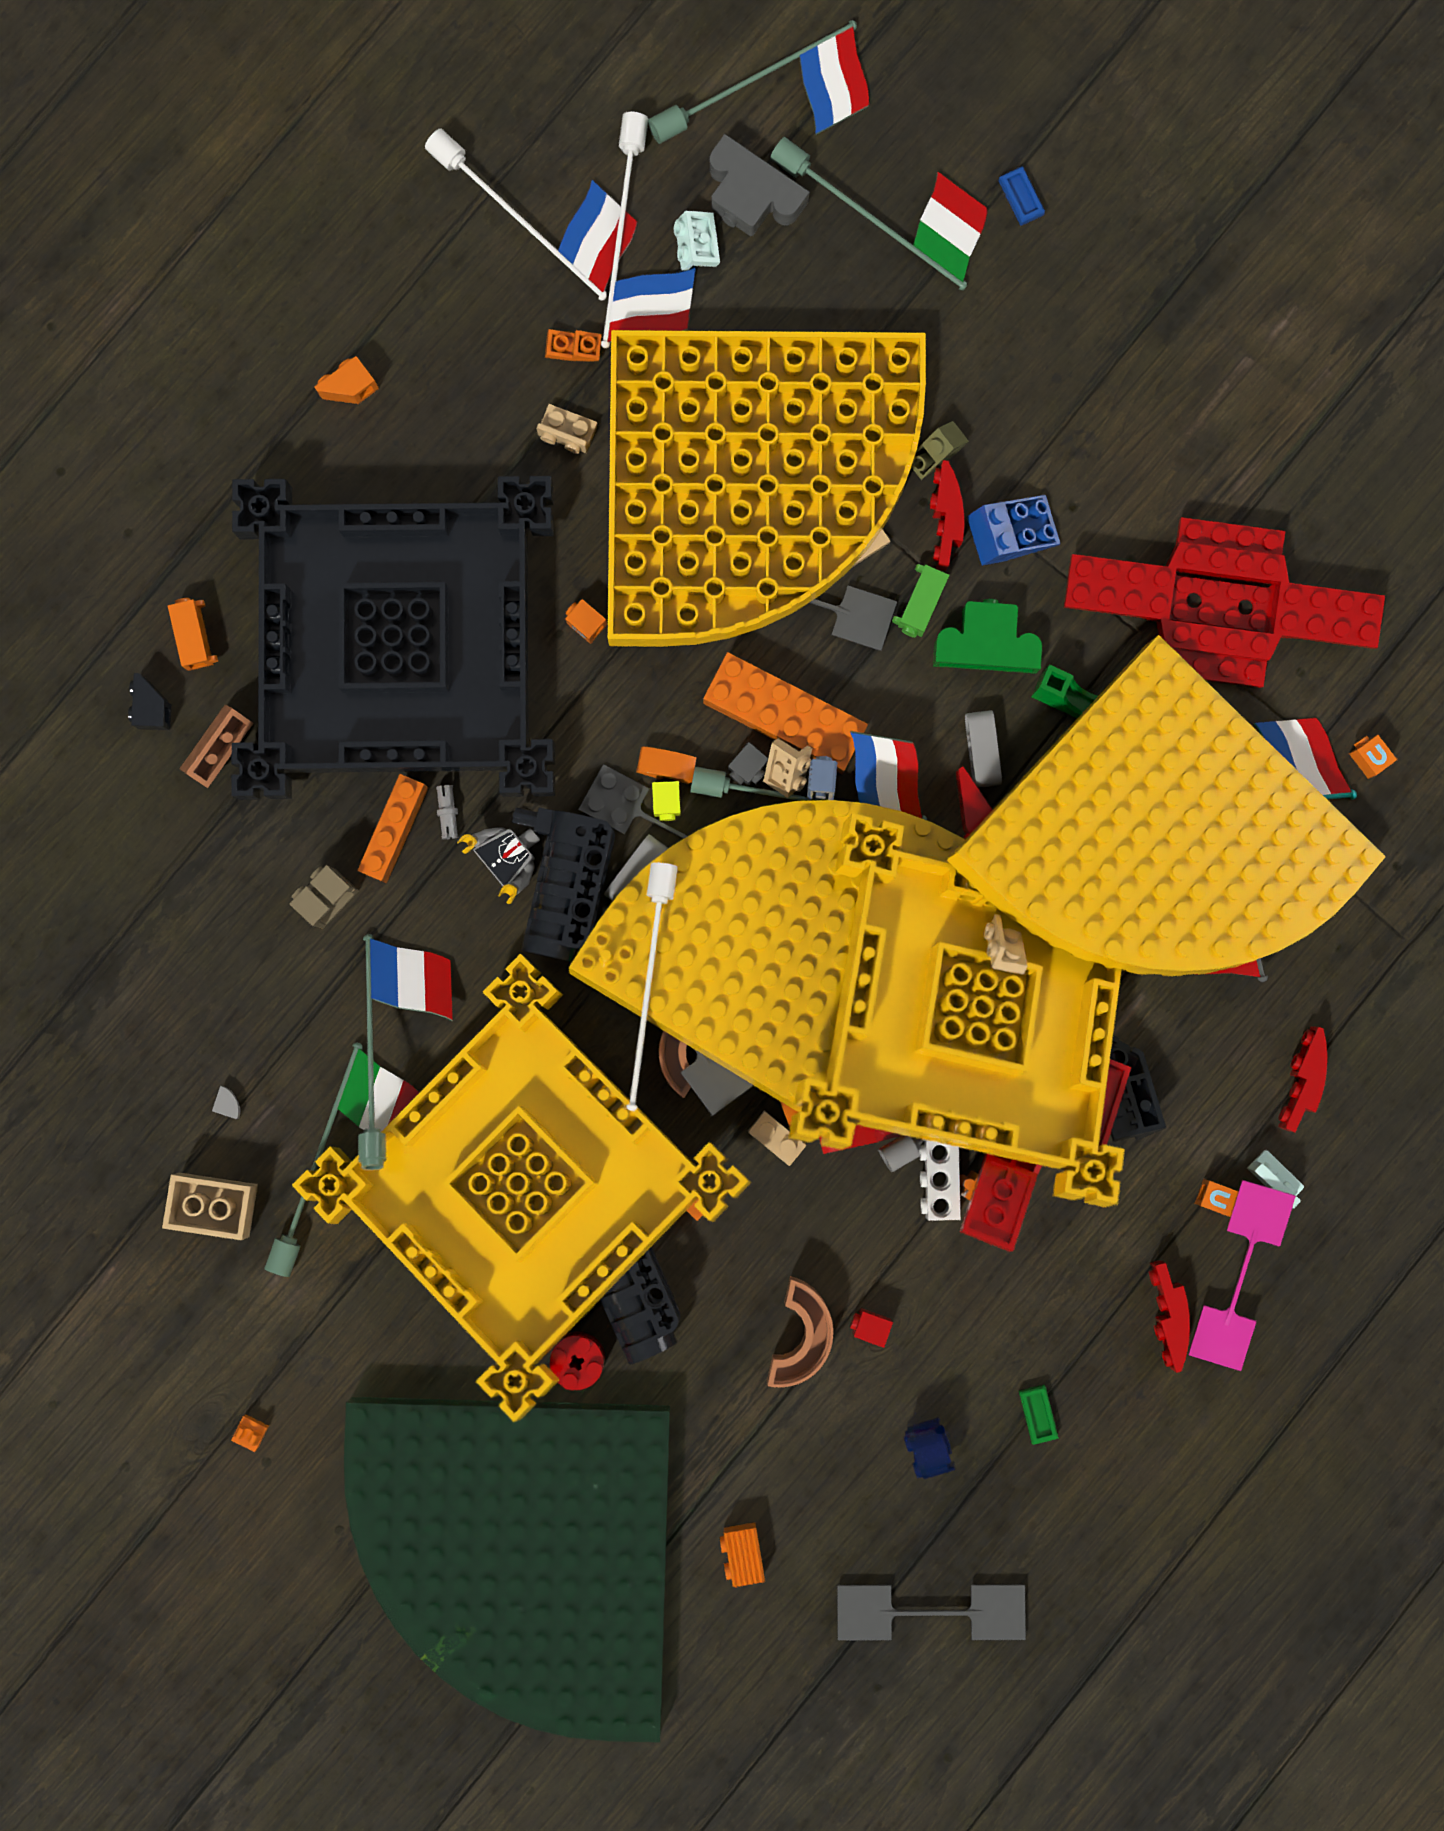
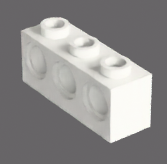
[919,1140,960,1220]

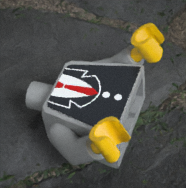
[457,827,540,904]

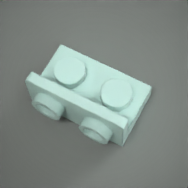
[674,211,720,271]
[1247,1150,1304,1209]

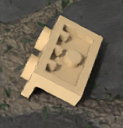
[536,404,598,454]
[763,738,812,798]
[984,914,1027,974]

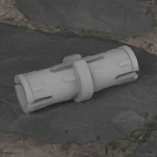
[436,785,459,839]

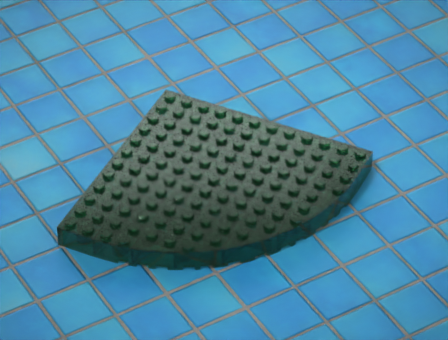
[344,1397,670,1742]

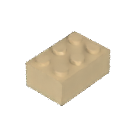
[162,1173,258,1240]

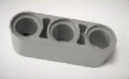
[965,710,1002,788]
[604,834,668,902]

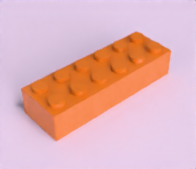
[703,652,868,775]

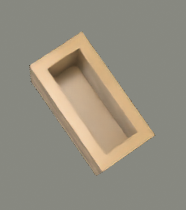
[748,1110,806,1166]

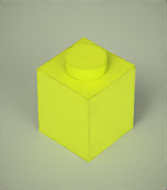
[652,781,681,821]

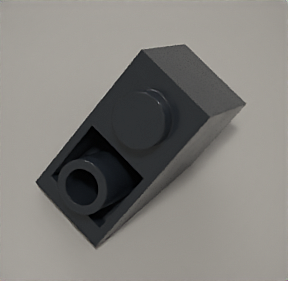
[128,673,171,730]

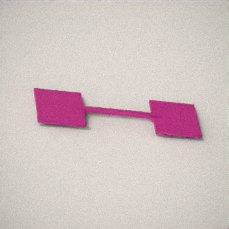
[1188,1180,1296,1371]

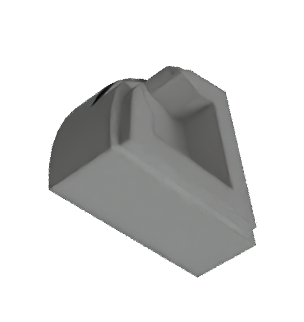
[212,1086,241,1119]

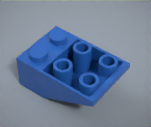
[967,495,1061,565]

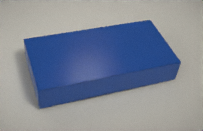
[998,166,1045,226]

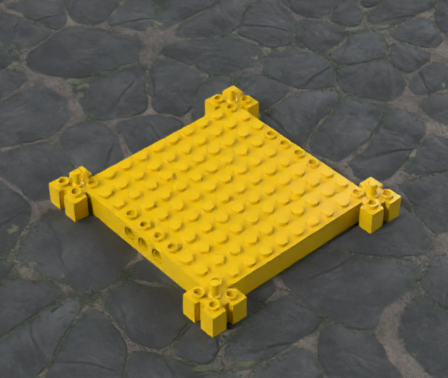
[788,813,1124,1207]
[292,954,751,1422]

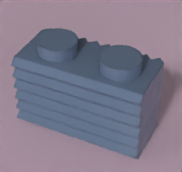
[807,756,837,801]

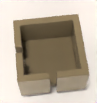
[290,865,359,929]

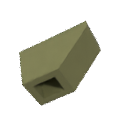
[911,421,969,480]

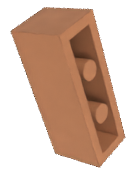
[180,705,253,788]

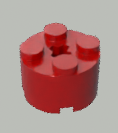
[550,1331,605,1390]

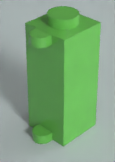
[892,564,949,637]

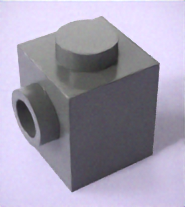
[728,742,768,786]

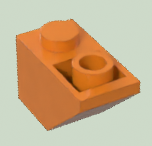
[314,356,379,404]

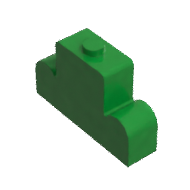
[933,599,1042,674]

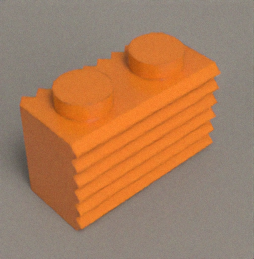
[720,1522,765,1587]

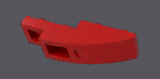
[929,460,964,571]
[1278,1027,1327,1132]
[1149,1260,1190,1373]

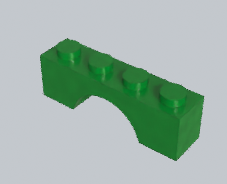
[1031,664,1098,718]

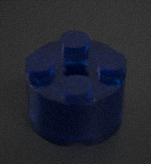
[904,1417,956,1480]

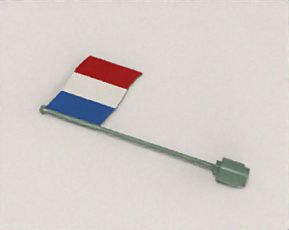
[358,934,453,1170]

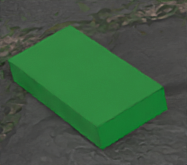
[1018,1385,1059,1445]

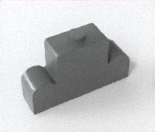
[710,134,809,236]

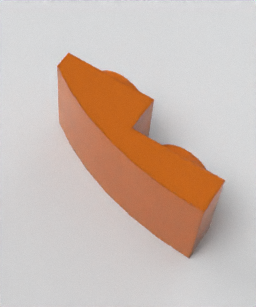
[545,329,601,361]
[637,747,697,784]

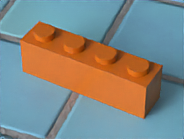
[357,774,428,883]

